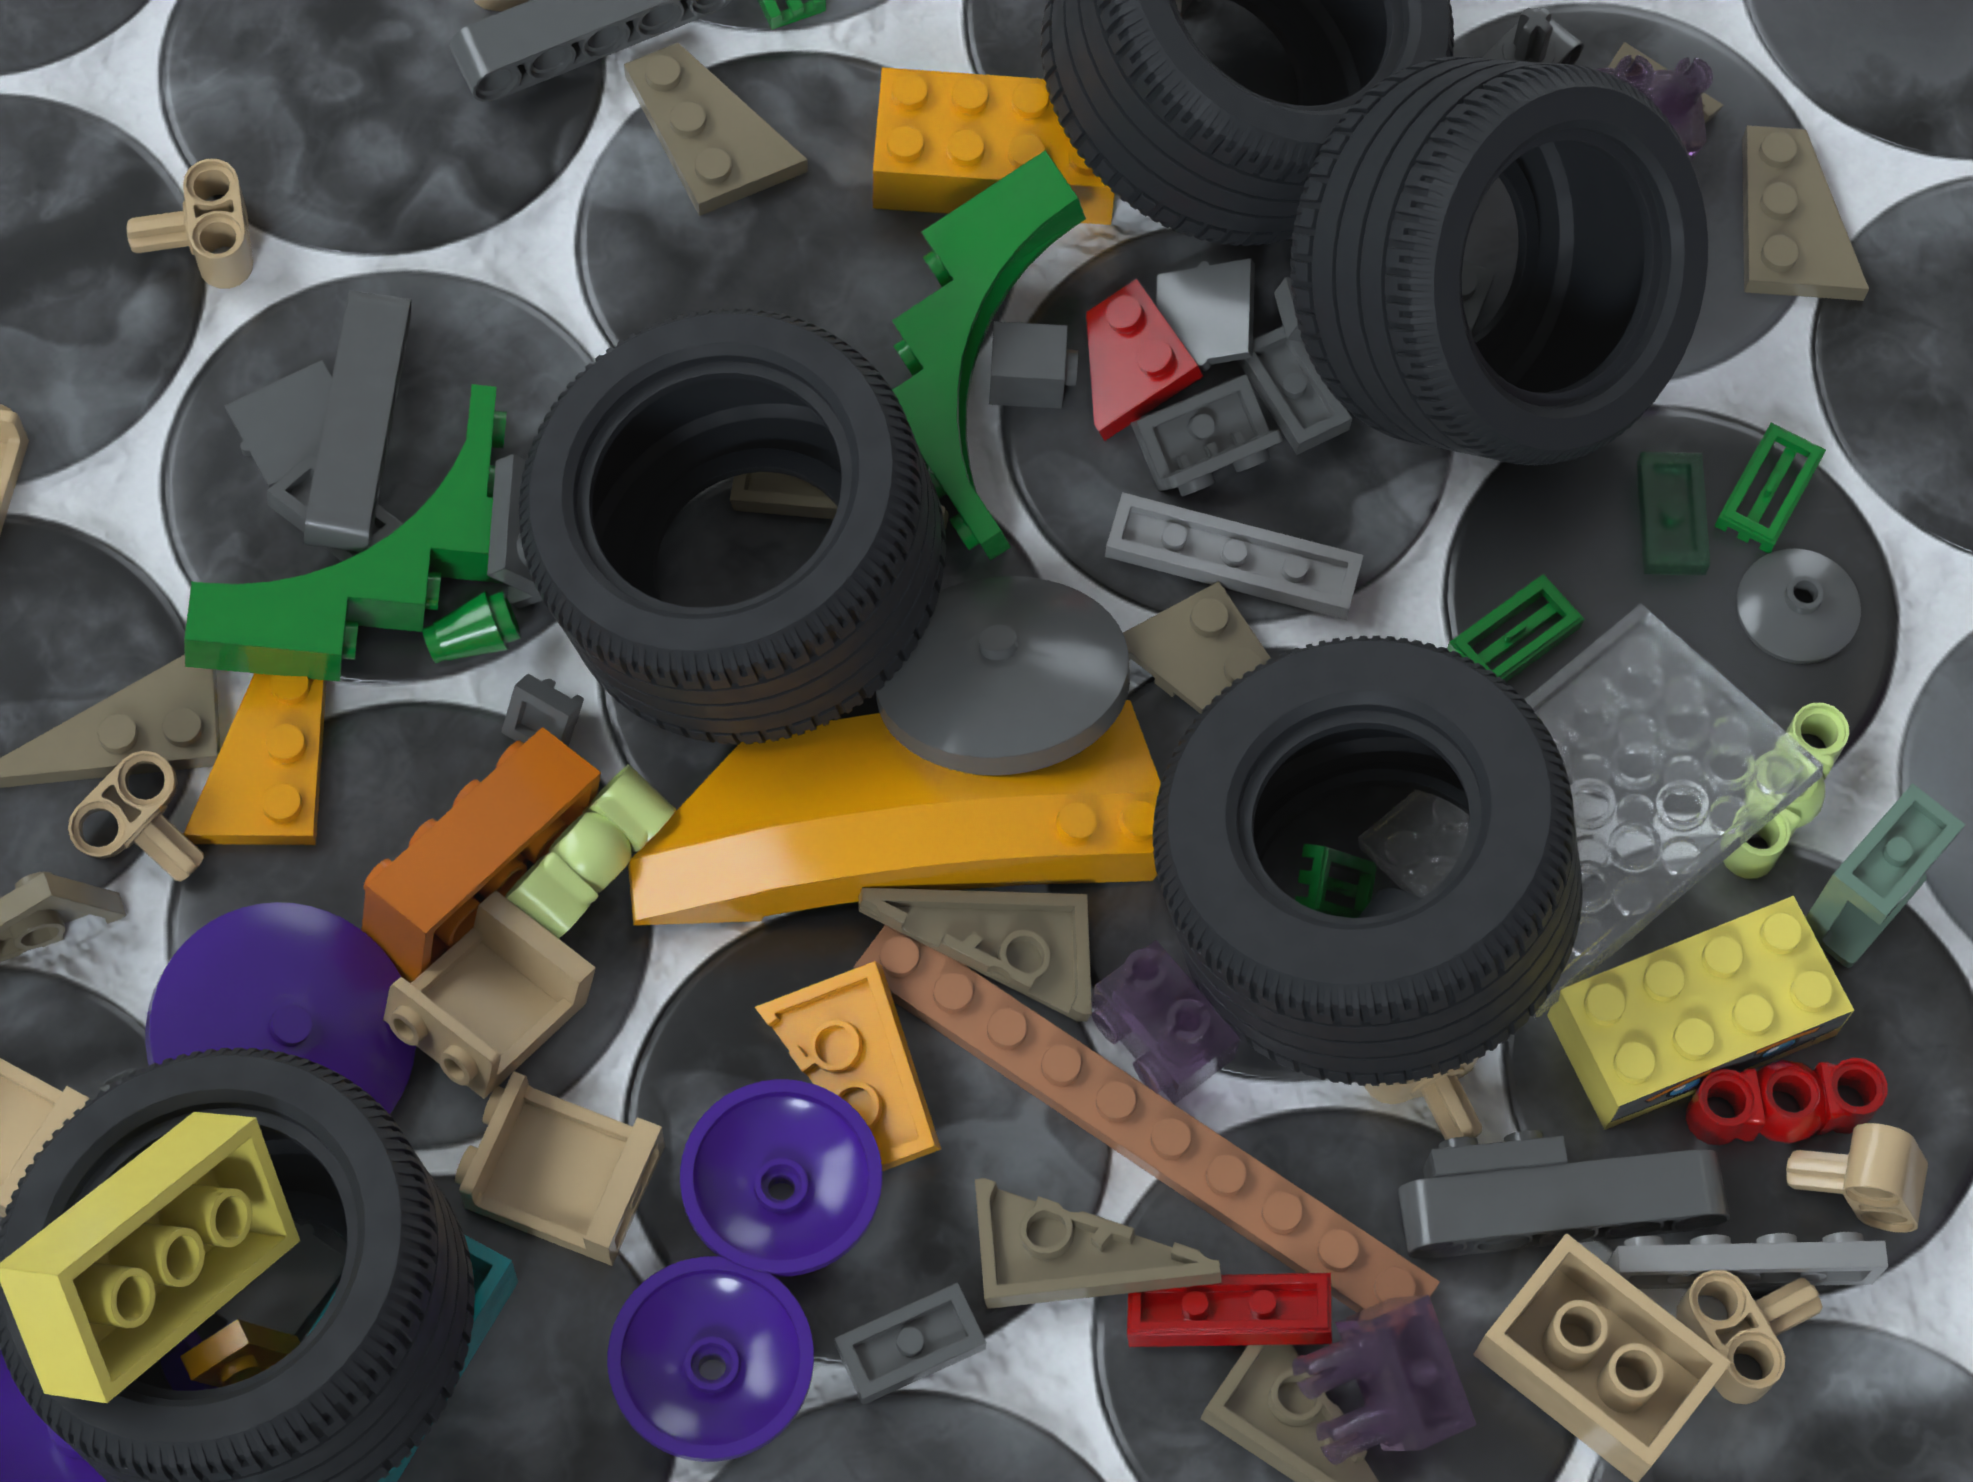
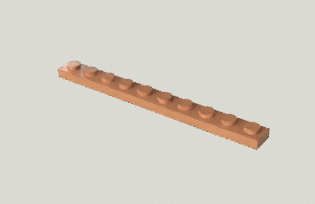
[854,925,1440,1342]

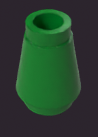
[422,591,522,664]

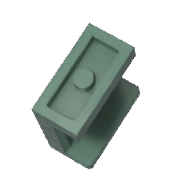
[1805,783,1966,968]

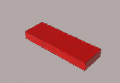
[1127,1273,1332,1347]

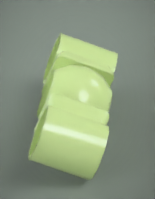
[1720,703,1849,879]
[505,765,676,939]

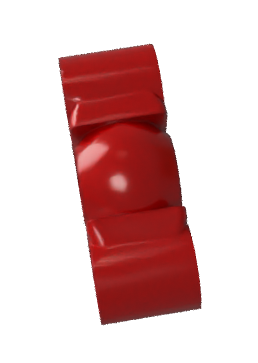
[1686,1058,1888,1146]

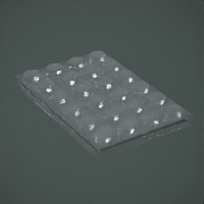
[1358,604,1823,1019]

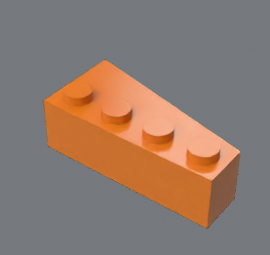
[361,727,601,984]

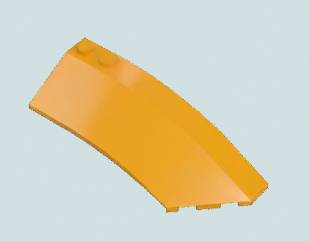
[628,700,1161,925]

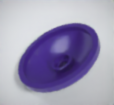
[680,1079,882,1277]
[607,1256,814,1462]

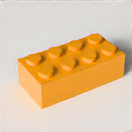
[873,67,1115,225]

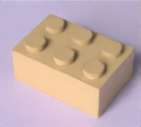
[1473,1233,1732,1482]

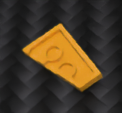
[183,673,327,845]
[755,961,941,1171]

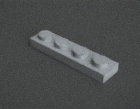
[1105,492,1364,620]
[1606,1232,1888,1289]

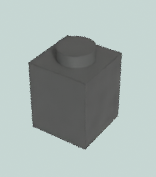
[989,321,1078,409]

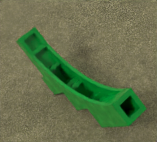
[892,151,1086,561]
[184,384,507,682]

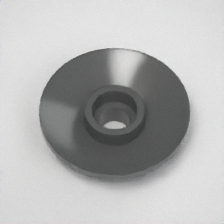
[1736,549,1861,664]

